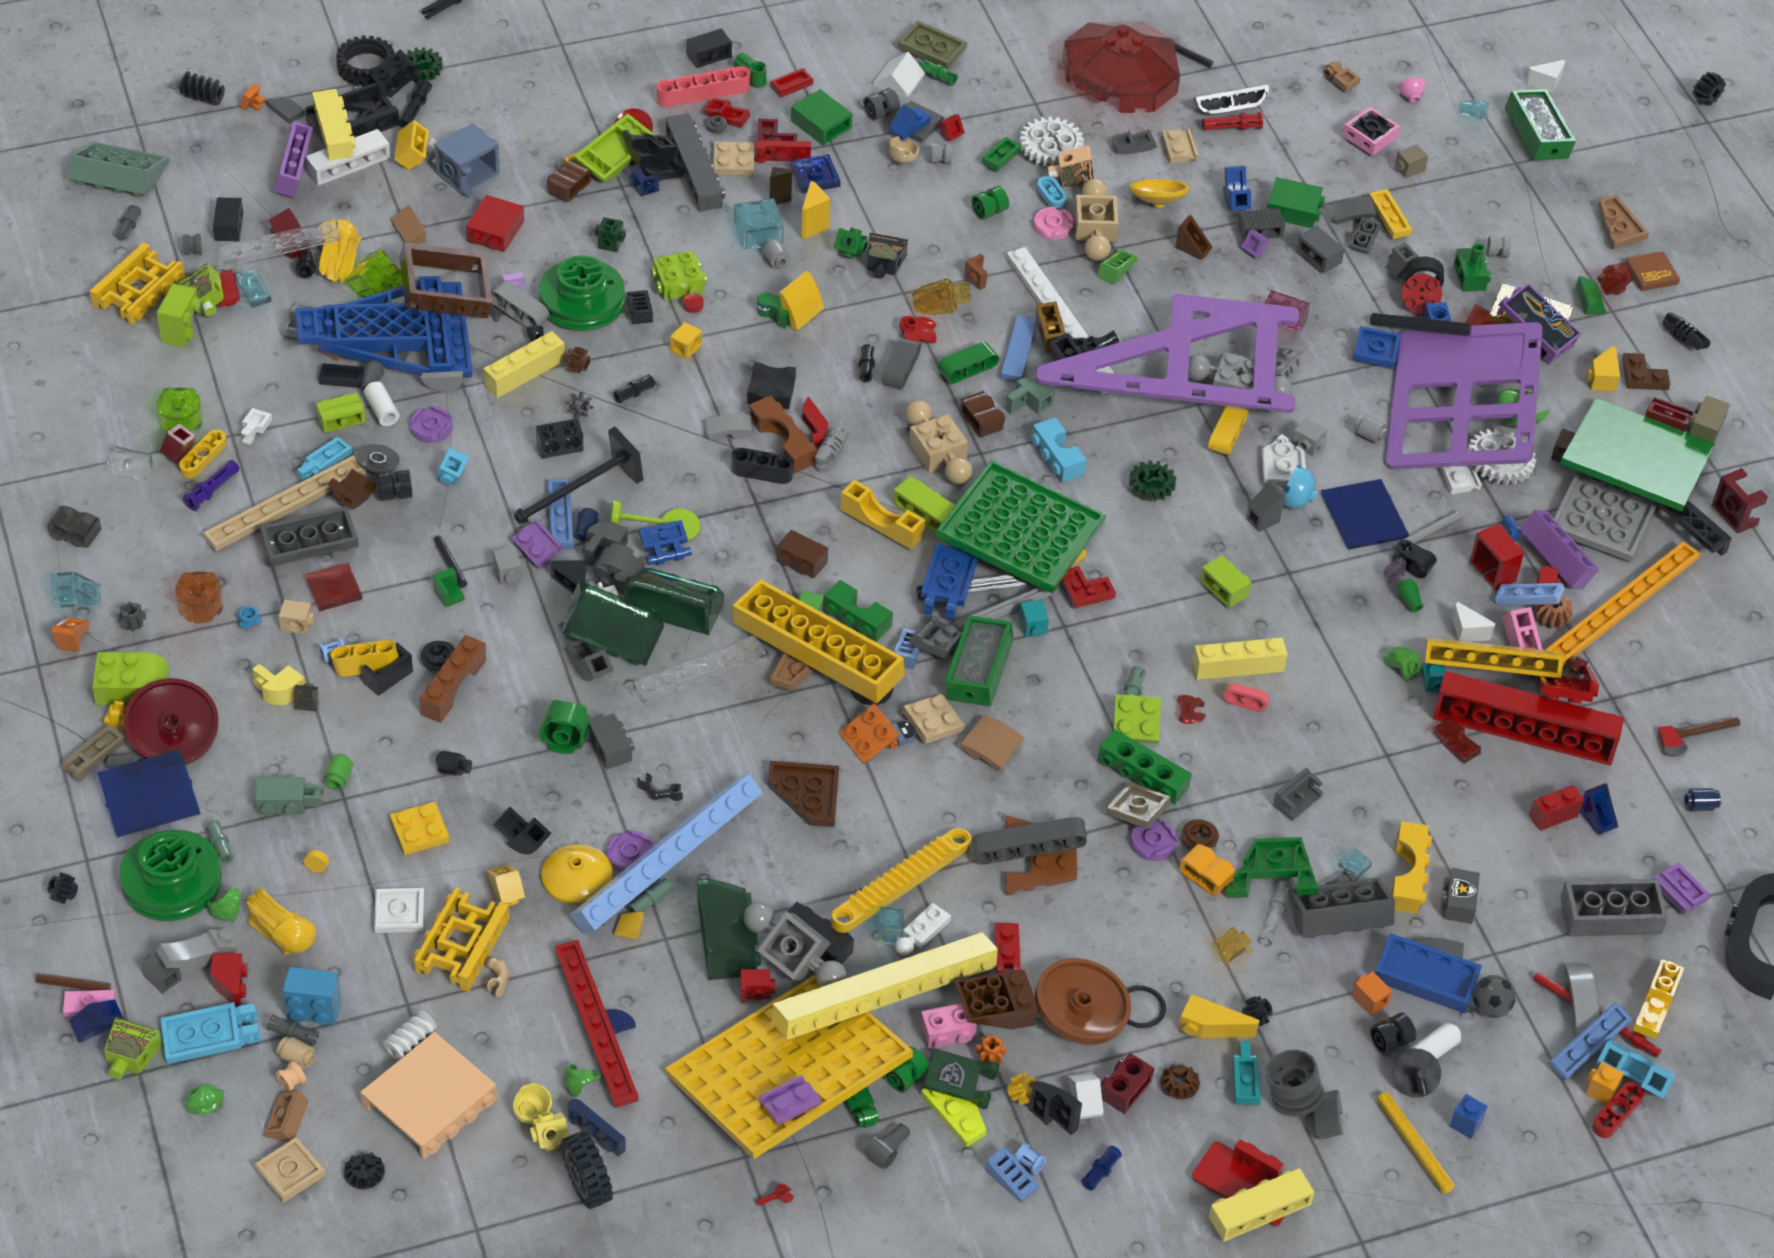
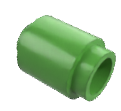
[324,754,353,790]

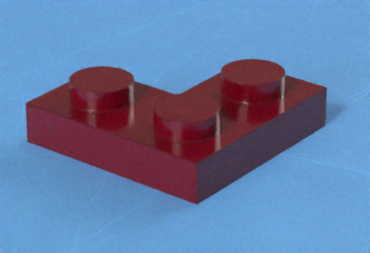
[757,118,797,151]

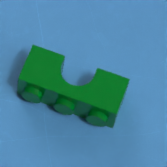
[823,580,893,642]

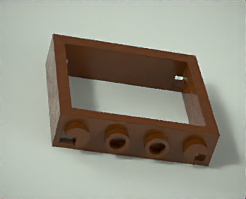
[399,242,493,318]

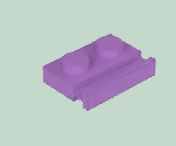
[512,518,563,569]
[1653,862,1711,915]
[759,1075,821,1126]

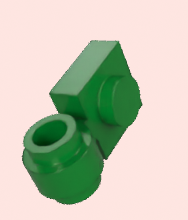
[845,1086,879,1128]

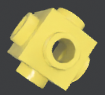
[530,1112,569,1151]

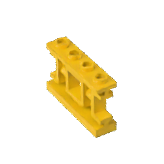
[89,242,185,325]
[412,887,510,992]

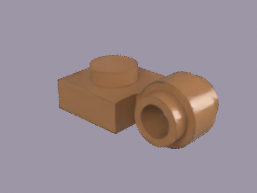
[1323,61,1361,92]

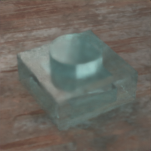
[1338,848,1372,878]

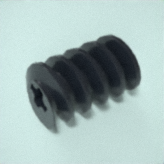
[179,71,225,105]

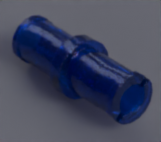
[1081,1145,1122,1191]

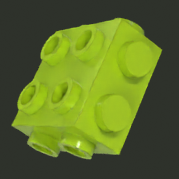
[650,251,707,301]

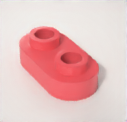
[1223,683,1269,712]

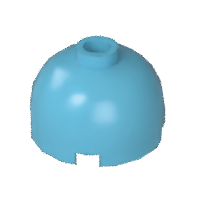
[1283,465,1317,509]

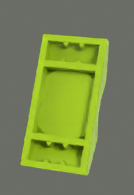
[574,113,655,182]

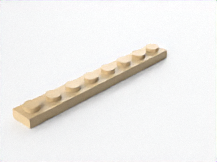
[203,455,366,551]

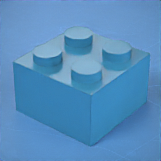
[283,967,342,1025]

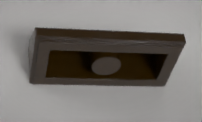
[769,167,793,206]

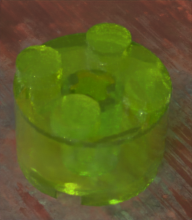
[156,387,203,432]

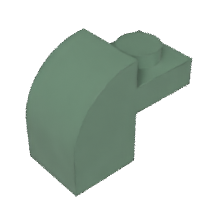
[1005,378,1055,415]

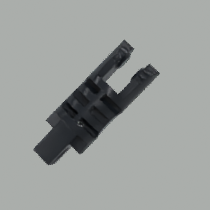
[1662,312,1711,350]

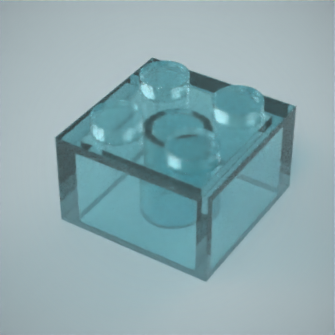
[734,199,784,250]

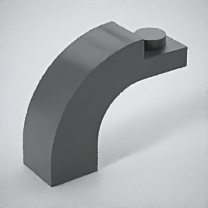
[557,616,614,681]

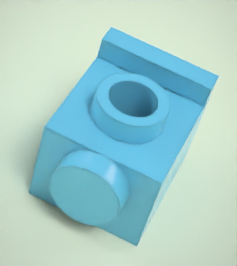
[436,447,469,485]

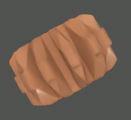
[1534,595,1573,629]

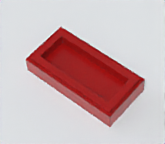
[770,68,814,98]

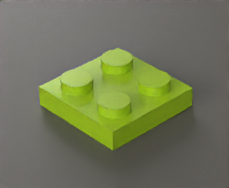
[1113,694,1161,744]

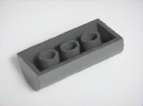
[260,506,359,567]

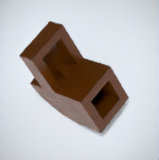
[328,469,377,509]

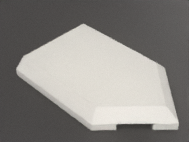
[1262,434,1306,486]

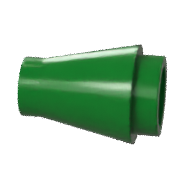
[1397,578,1424,612]

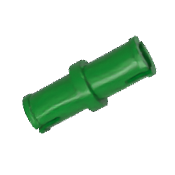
[920,59,958,85]

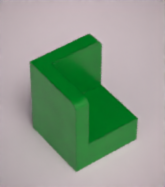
[432,567,465,608]

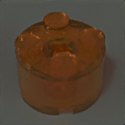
[175,572,224,623]

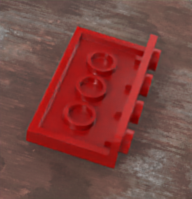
[1536,666,1599,704]

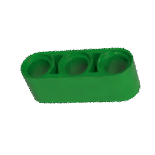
[937,342,1000,384]

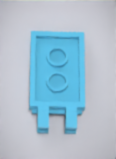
[161,1002,262,1064]

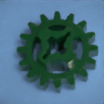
[406,47,443,83]
[1129,460,1176,502]

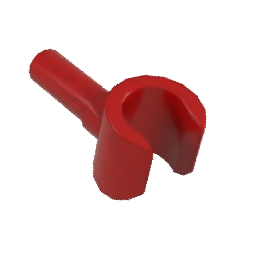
[756,1184,794,1206]

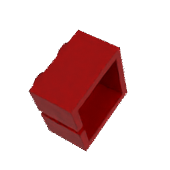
[1470,524,1524,591]

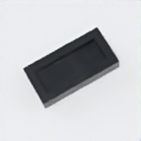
[319,363,364,388]

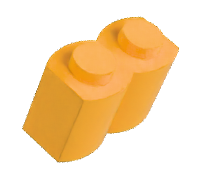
[1179,844,1235,896]

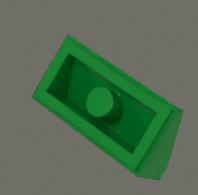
[1576,276,1606,314]

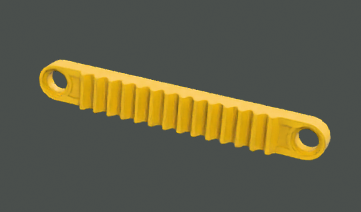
[830,828,971,933]

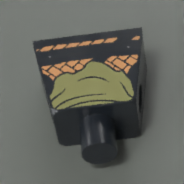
[867,232,908,279]

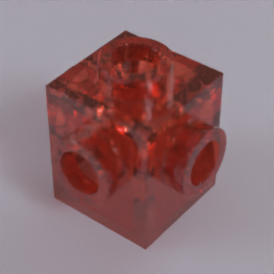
[1597,262,1634,295]

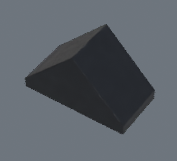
[551,560,586,594]

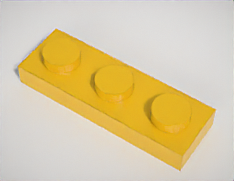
[1368,189,1412,239]

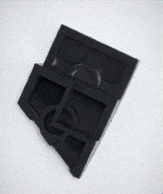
[622,130,684,181]

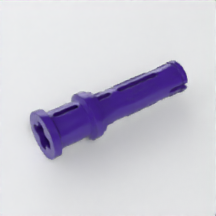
[183,460,240,511]

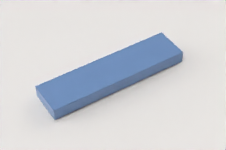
[1001,315,1037,382]
[548,479,574,550]
[1548,1002,1633,1081]

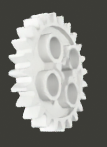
[1019,116,1084,166]
[1467,428,1536,485]

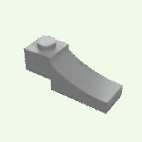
[156,929,239,968]

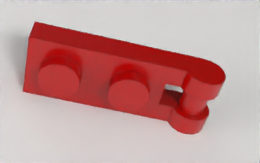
[755,140,811,163]
[994,923,1021,974]

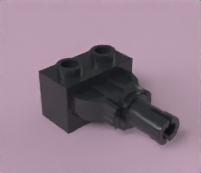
[1050,330,1120,381]

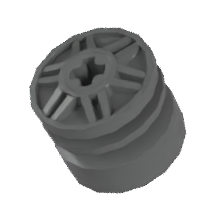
[1266,1049,1324,1117]

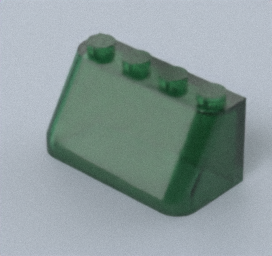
[624,568,724,635]
[562,581,664,666]
[697,878,761,980]

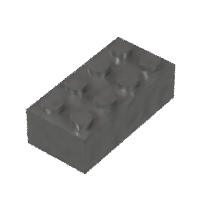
[1560,879,1668,936]

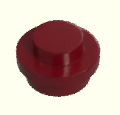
[1569,656,1589,674]

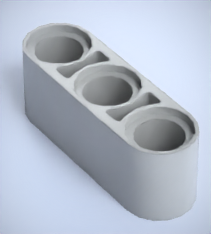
[491,280,550,328]

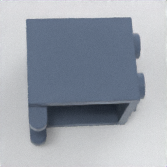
[434,123,500,197]

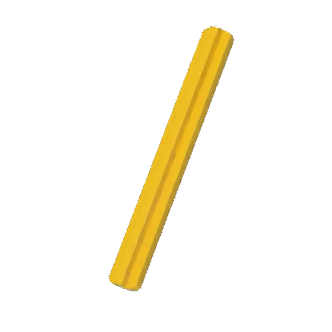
[1377,1092,1455,1194]

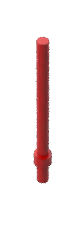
[1533,972,1662,1058]

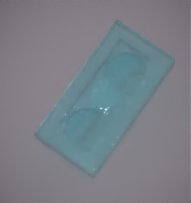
[236,269,272,308]

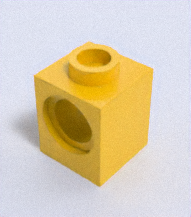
[670,322,702,360]

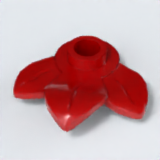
[899,316,937,343]

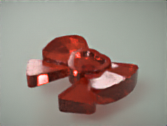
[1177,695,1206,724]

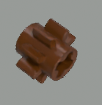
[564,347,591,373]

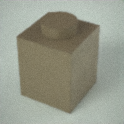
[1395,145,1428,178]

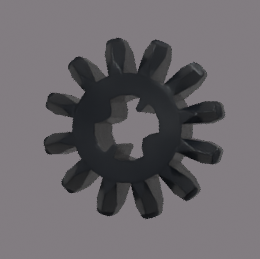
[1692,72,1726,106]

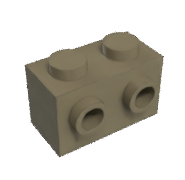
[1688,395,1730,443]

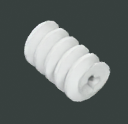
[383,1011,437,1061]

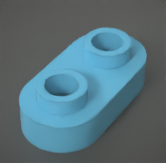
[1037,176,1067,209]

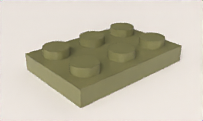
[897,20,967,69]

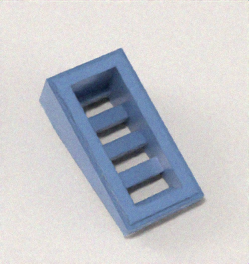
[894,628,921,669]
[985,1147,1039,1203]

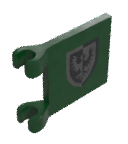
[924,1049,999,1109]

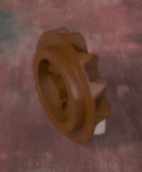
[1181,819,1219,849]
[1161,1063,1200,1099]

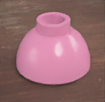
[1398,77,1425,102]

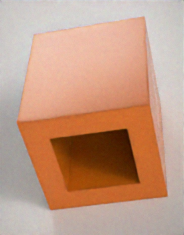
[1352,972,1392,1016]

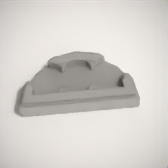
[421,371,463,392]

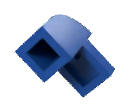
[1223,165,1252,211]

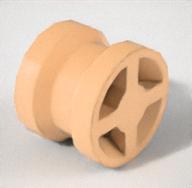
[275,1061,307,1092]

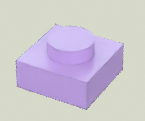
[502,272,525,292]

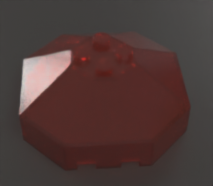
[1062,21,1180,113]

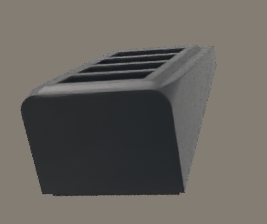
[627,290,653,324]

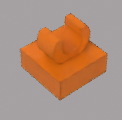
[239,83,265,111]

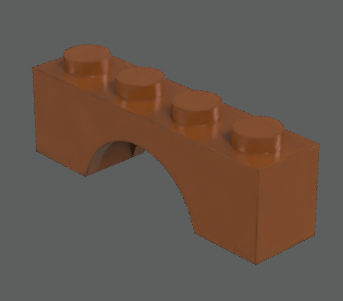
[749,395,817,474]
[419,635,486,723]

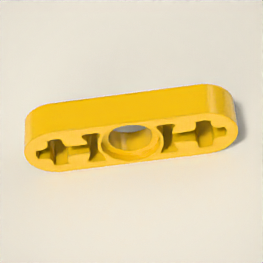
[179,430,227,478]

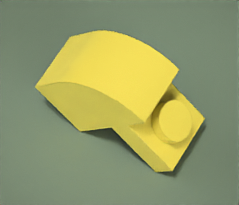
[252,664,306,705]

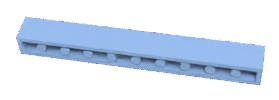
[569,774,763,934]

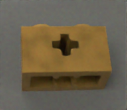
[1036,301,1066,353]

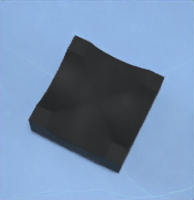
[747,362,796,409]

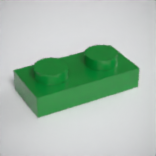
[981,137,1021,172]

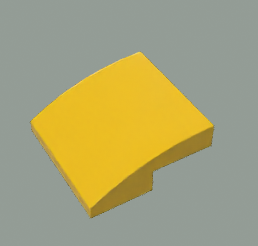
[779,271,824,331]

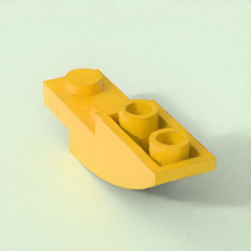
[1633,959,1684,1039]

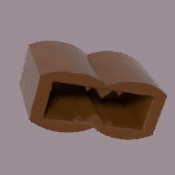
[547,160,591,202]
[959,391,1005,437]

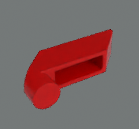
[802,397,829,446]

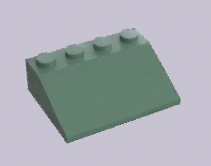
[68,141,169,196]

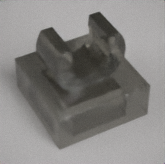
[294,683,319,711]

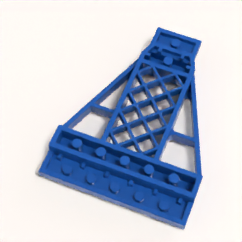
[295,276,472,377]

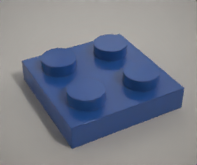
[1353,326,1401,368]

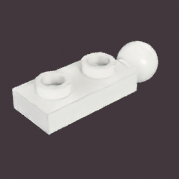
[895,903,951,956]

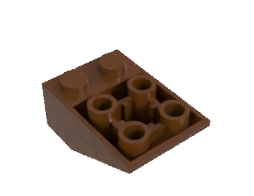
[955,970,1039,1029]

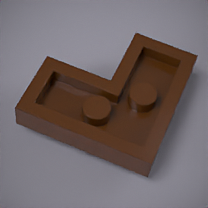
[1622,353,1670,390]

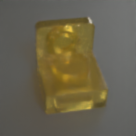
[1212,927,1253,964]

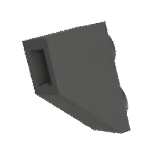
[1246,480,1285,532]

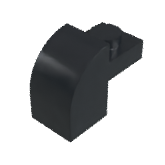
[493,807,551,855]

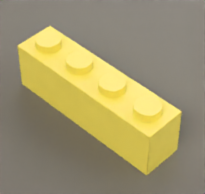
[312,89,356,161]
[483,331,565,398]
[1192,638,1288,680]
[1209,1168,1315,1242]

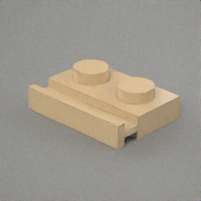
[1161,129,1199,163]

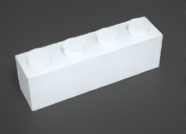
[305,129,390,186]

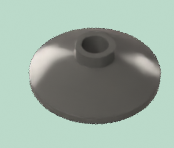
[356,444,400,473]

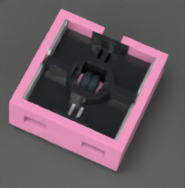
[1343,107,1400,156]

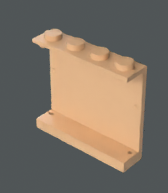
[360,1032,497,1160]

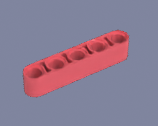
[657,66,750,107]

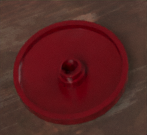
[124,678,219,767]

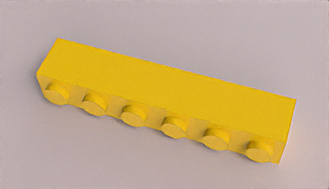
[1425,637,1564,678]

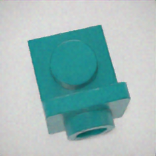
[1421,664,1446,691]

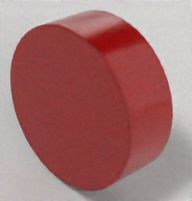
[683,293,704,313]

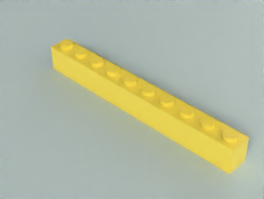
[772,932,998,1040]

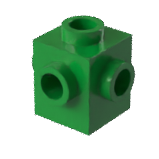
[833,227,868,258]

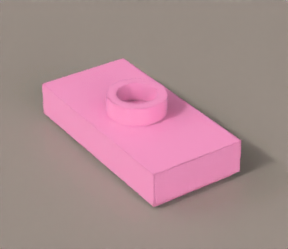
[63,990,116,1017]

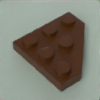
[768,761,839,827]

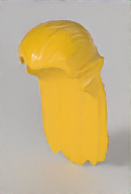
[319,219,361,284]
[246,888,317,955]

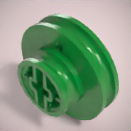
[539,255,625,331]
[120,830,222,921]

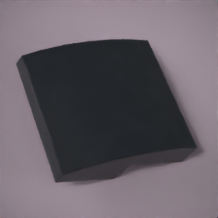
[1029,1080,1082,1135]

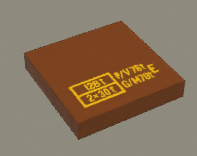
[1625,251,1680,291]

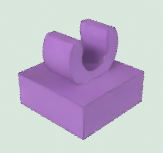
[1241,229,1269,258]

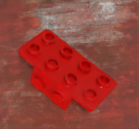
[1192,1139,1285,1227]

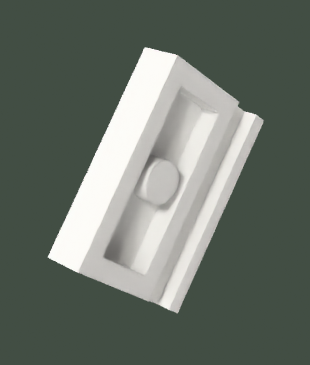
[1439,466,1482,494]

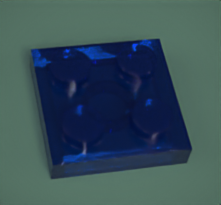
[790,154,841,194]

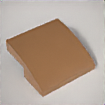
[959,714,1024,772]

